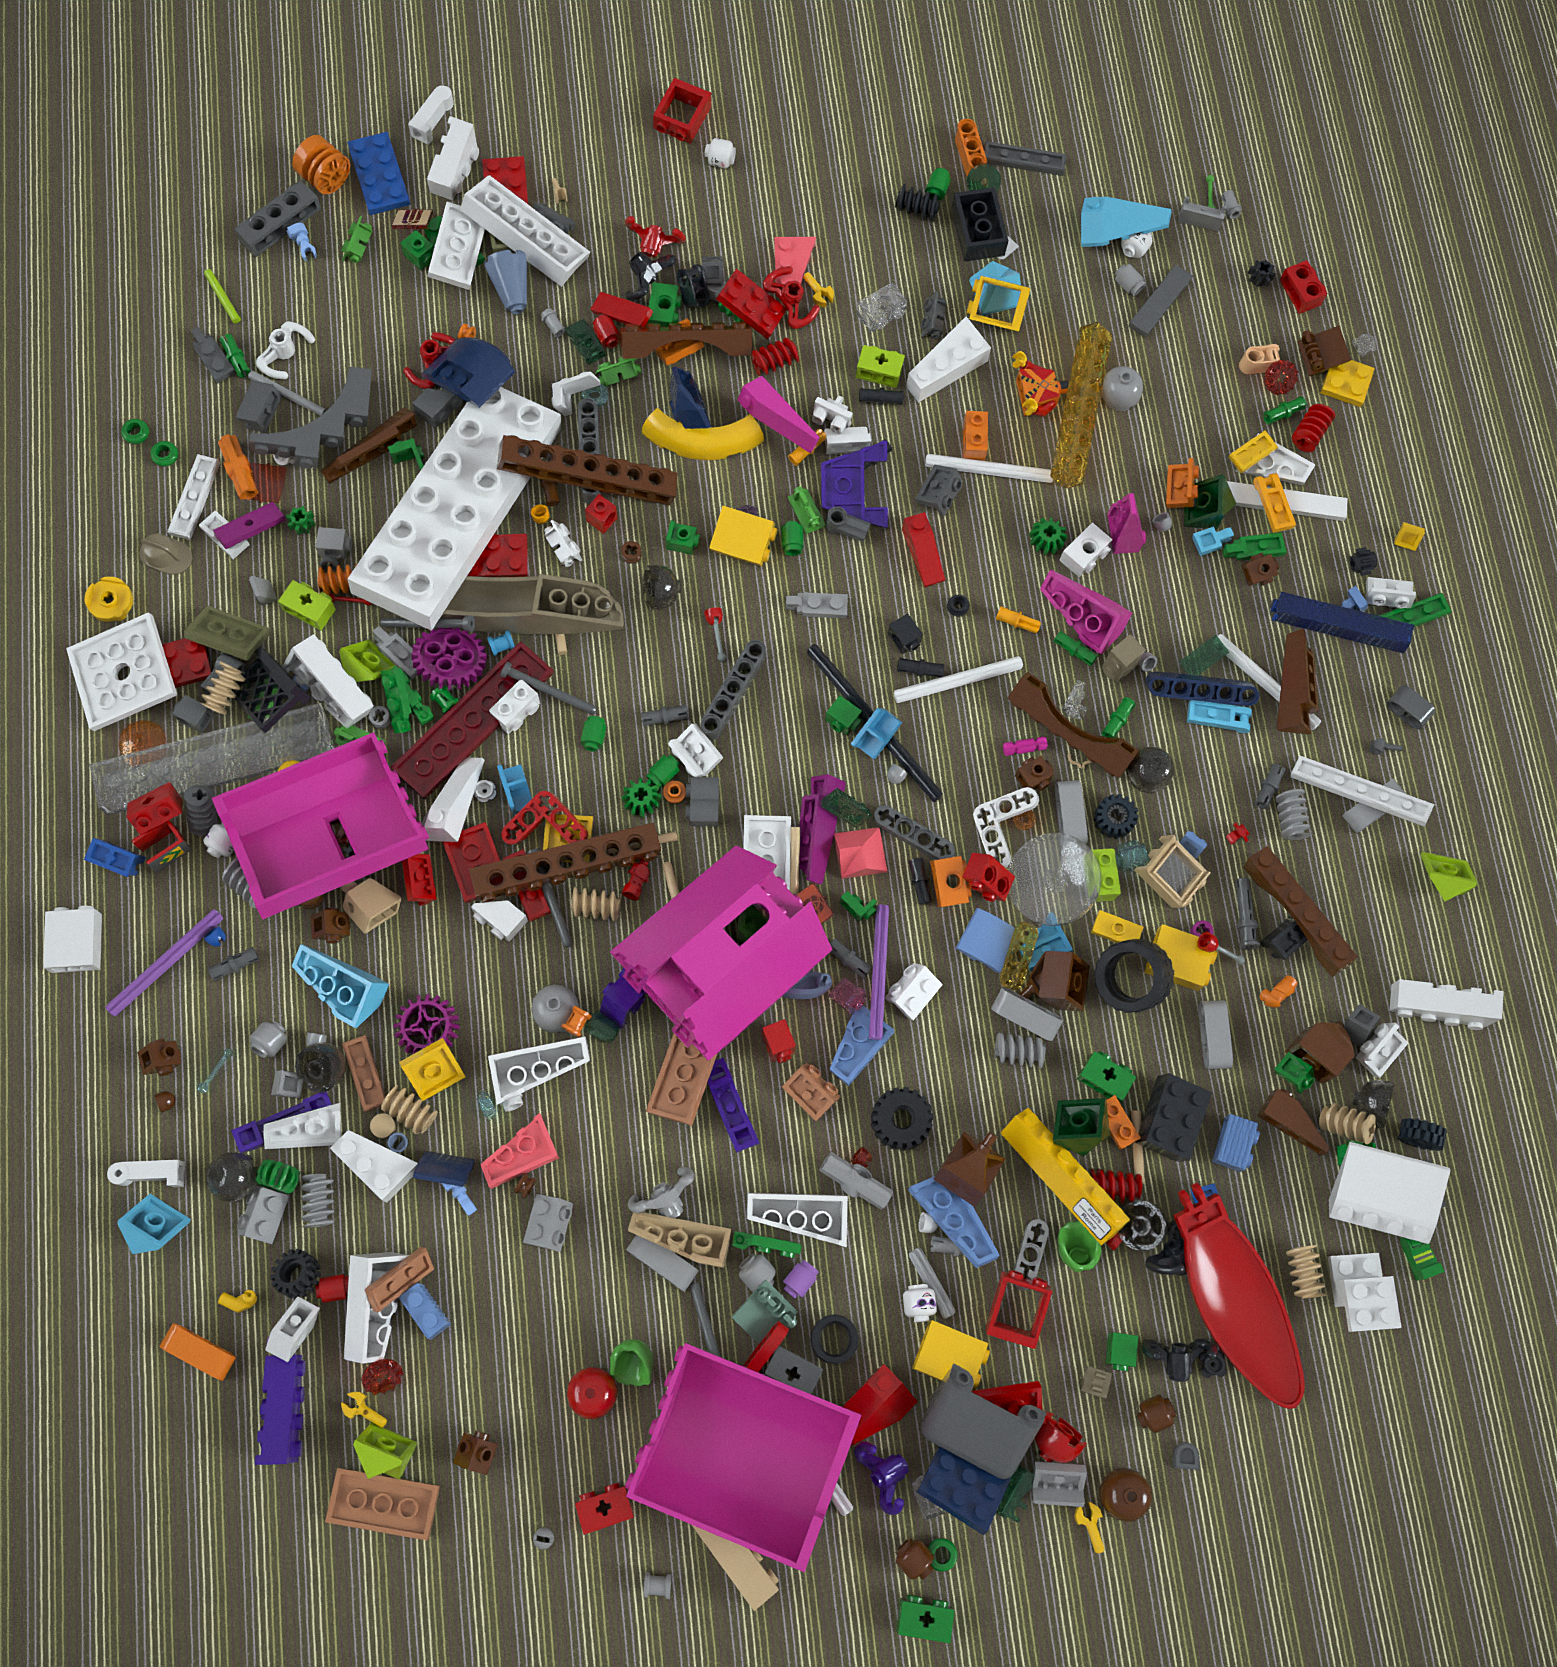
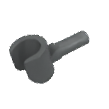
[1369,738,1403,755]

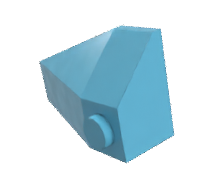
[1081,197,1172,247]
[292,944,389,1028]

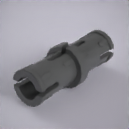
[641,704,689,727]
[1254,764,1286,809]
[830,938,873,979]
[207,946,259,981]

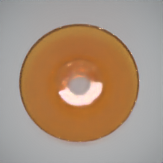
[119,720,166,765]

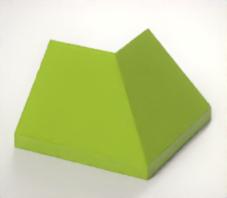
[339,639,395,682]
[1420,852,1477,901]
[353,1423,418,1480]

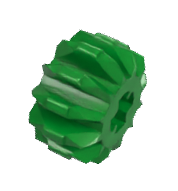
[1029,517,1067,556]
[621,778,661,818]
[255,1159,300,1194]

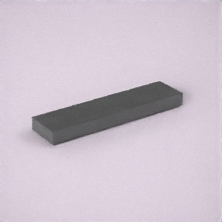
[984,141,1067,176]
[1128,265,1193,338]

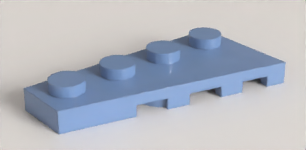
[908,1176,1000,1268]

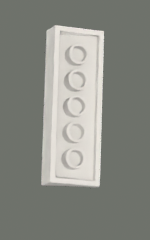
[460,175,590,287]

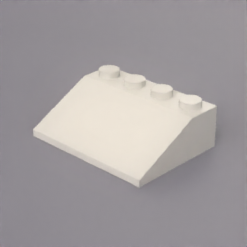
[1329,1142,1450,1244]

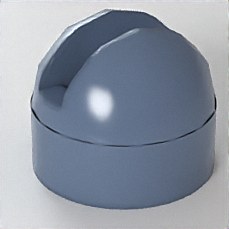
[387,1133,408,1152]

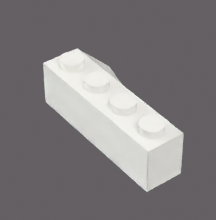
[282,634,374,729]
[488,1036,590,1104]

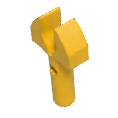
[803,272,834,308]
[341,1392,387,1428]
[1074,1501,1105,1554]

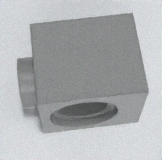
[315,527,352,559]

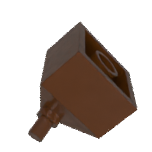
[1019,951,1090,1012]
[1285,1021,1355,1084]
[933,1131,1006,1207]

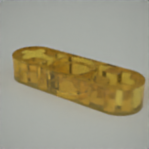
[1000,922,1038,990]

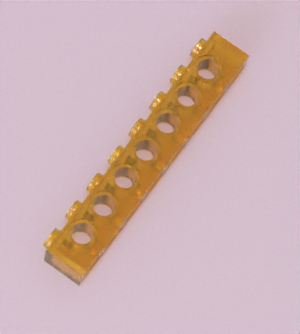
[1050,321,1112,489]

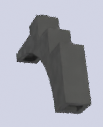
[250,367,372,469]

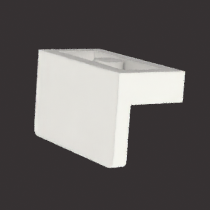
[824,427,871,454]

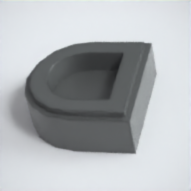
[1172,1442,1200,1470]

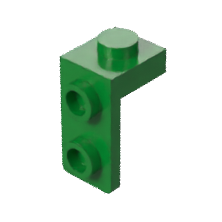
[388,438,425,471]

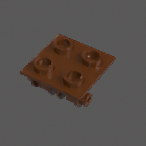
[1297,326,1351,376]

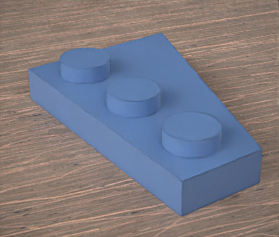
[830,1001,894,1086]

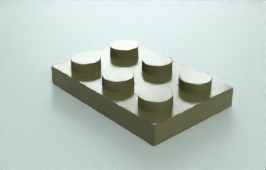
[184,606,270,661]

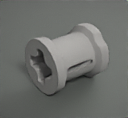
[643,1572,672,1599]

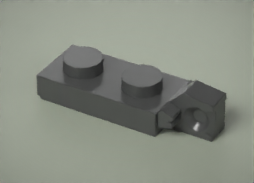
[190,326,236,383]

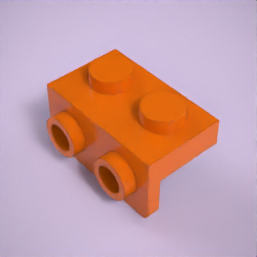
[655,319,704,366]
[1166,458,1199,508]
[1107,1096,1141,1149]

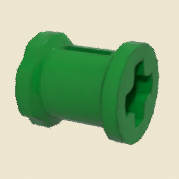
[430,685,459,714]

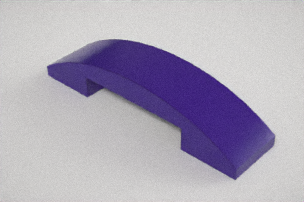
[707,1058,759,1153]
[231,1090,332,1154]

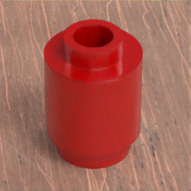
[593,315,620,348]
[315,1274,349,1303]

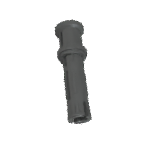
[1235,878,1260,950]

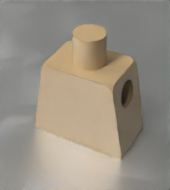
[341,879,401,934]

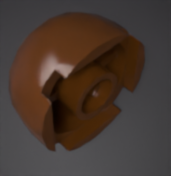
[1099,1468,1152,1522]

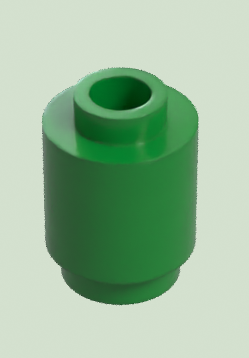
[925,168,951,201]
[781,521,804,556]
[580,716,607,752]
[646,755,680,788]

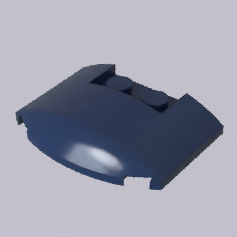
[421,337,515,408]

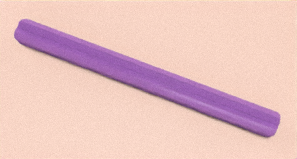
[869,904,889,1040]
[105,909,223,1016]

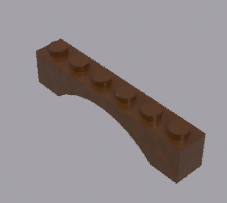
[620,322,752,359]
[1007,672,1139,778]
[1243,846,1358,978]

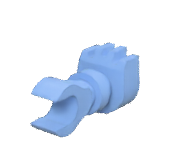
[286,223,317,262]
[441,1183,477,1215]

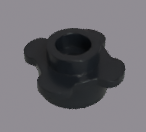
[1199,1351,1226,1378]

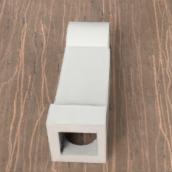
[408,86,454,145]
[107,1160,185,1187]

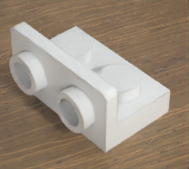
[1365,577,1416,608]

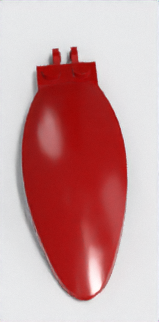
[1173,1182,1305,1409]

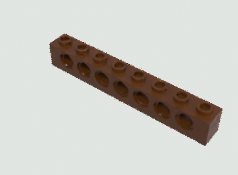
[497,435,678,506]
[469,822,661,903]

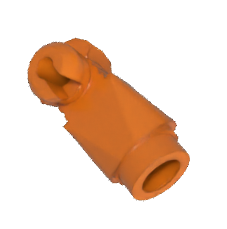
[1259,975,1298,1008]

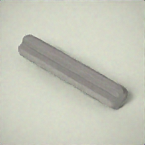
[909,1248,955,1319]

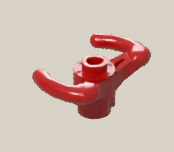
[625,216,686,258]
[762,266,820,329]
[403,332,456,389]

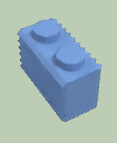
[1212,1114,1260,1172]
[399,1283,451,1340]

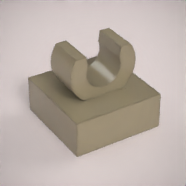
[1080,1366,1112,1399]

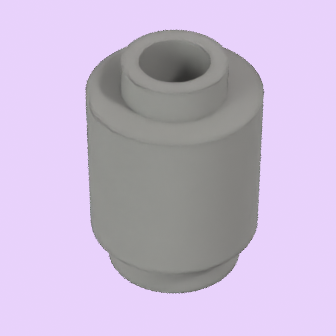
[1115,264,1146,296]

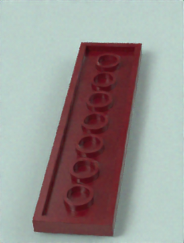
[390,641,554,800]

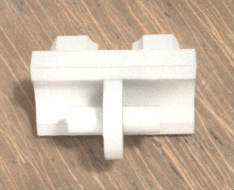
[812,396,853,434]

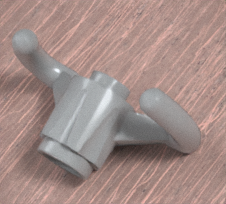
[628,1167,695,1218]

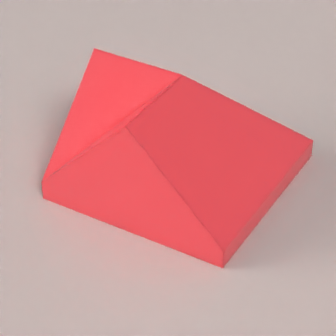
[834,827,887,879]

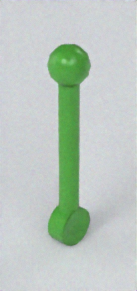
[1206,175,1215,209]

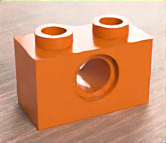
[962,411,988,461]
[930,856,971,907]

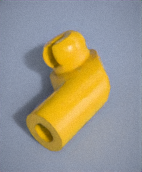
[218,1290,257,1313]

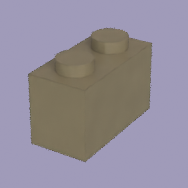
[1101,634,1146,683]

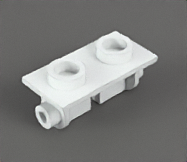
[544,520,582,567]

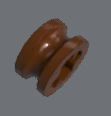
[621,541,642,564]
[514,1173,536,1199]

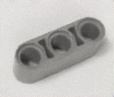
[1342,779,1406,834]
[1055,780,1088,846]
[991,987,1064,1041]
[1198,1000,1233,1069]
[626,1235,699,1292]

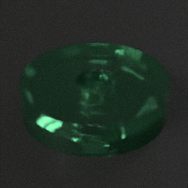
[967,163,1001,193]

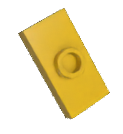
[1228,430,1278,474]
[1091,910,1144,943]

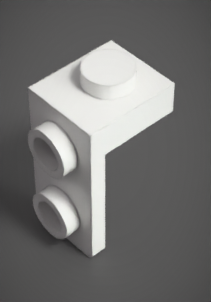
[551,372,600,416]

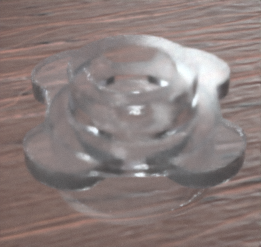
[1352,334,1377,356]

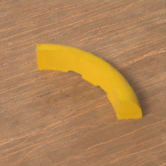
[642,407,764,460]

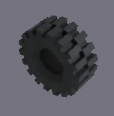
[871,1087,934,1151]

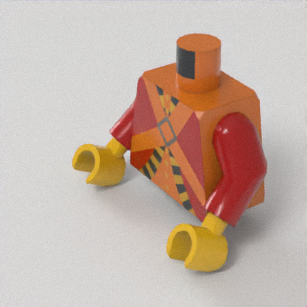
[1012,351,1069,417]

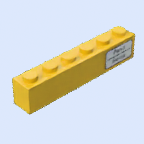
[1001,1108,1130,1246]

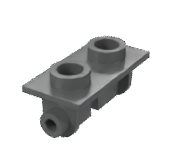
[533,202,576,235]
[921,291,946,339]

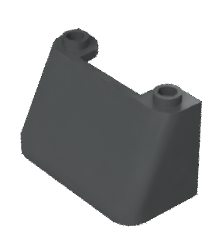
[921,1364,1046,1479]

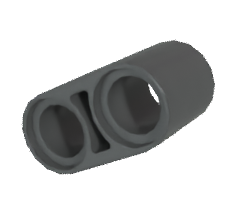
[1387,685,1435,730]

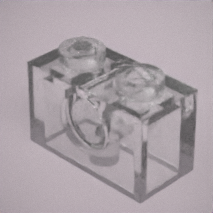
[856,282,907,332]

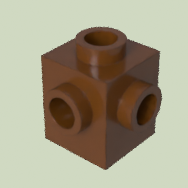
[1241,552,1279,586]
[1015,756,1054,794]
[311,908,351,944]
[137,1039,181,1076]
[453,1430,498,1475]

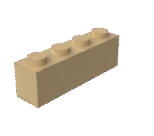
[692,1525,779,1611]

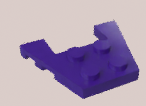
[821,441,888,528]

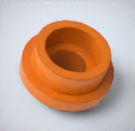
[663,781,686,804]

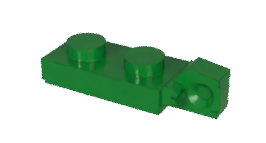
[1222,532,1287,561]
[391,666,434,726]
[380,668,412,734]
[732,1231,802,1258]

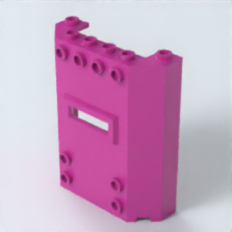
[212,732,429,919]

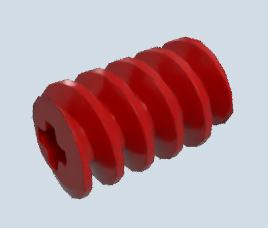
[751,338,799,376]
[1291,404,1336,453]
[1090,1169,1143,1204]

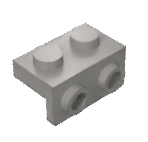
[237,1186,289,1244]
[523,1194,573,1252]
[1031,1462,1087,1507]

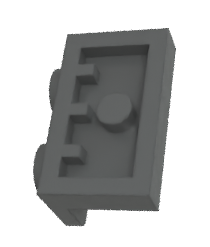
[915,464,963,516]

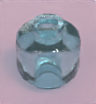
[1115,840,1149,873]

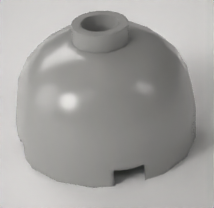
[1099,366,1143,411]
[531,984,580,1033]

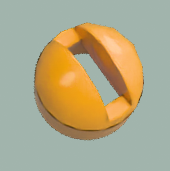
[531,504,549,524]

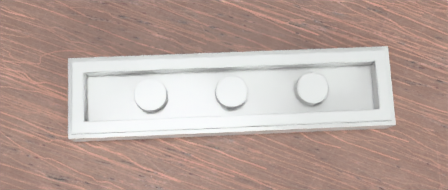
[167,454,220,540]

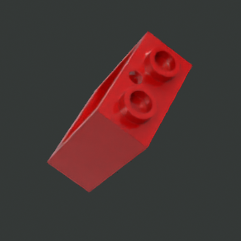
[653,78,712,144]
[985,1270,1053,1349]

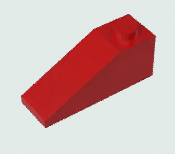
[902,512,945,587]

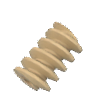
[201,661,245,715]
[571,887,622,922]
[381,1085,438,1134]
[1319,1103,1376,1145]
[1286,1245,1327,1299]

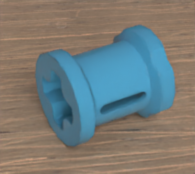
[487,630,515,656]

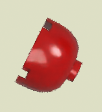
[567,1367,618,1419]
[1035,1412,1087,1463]

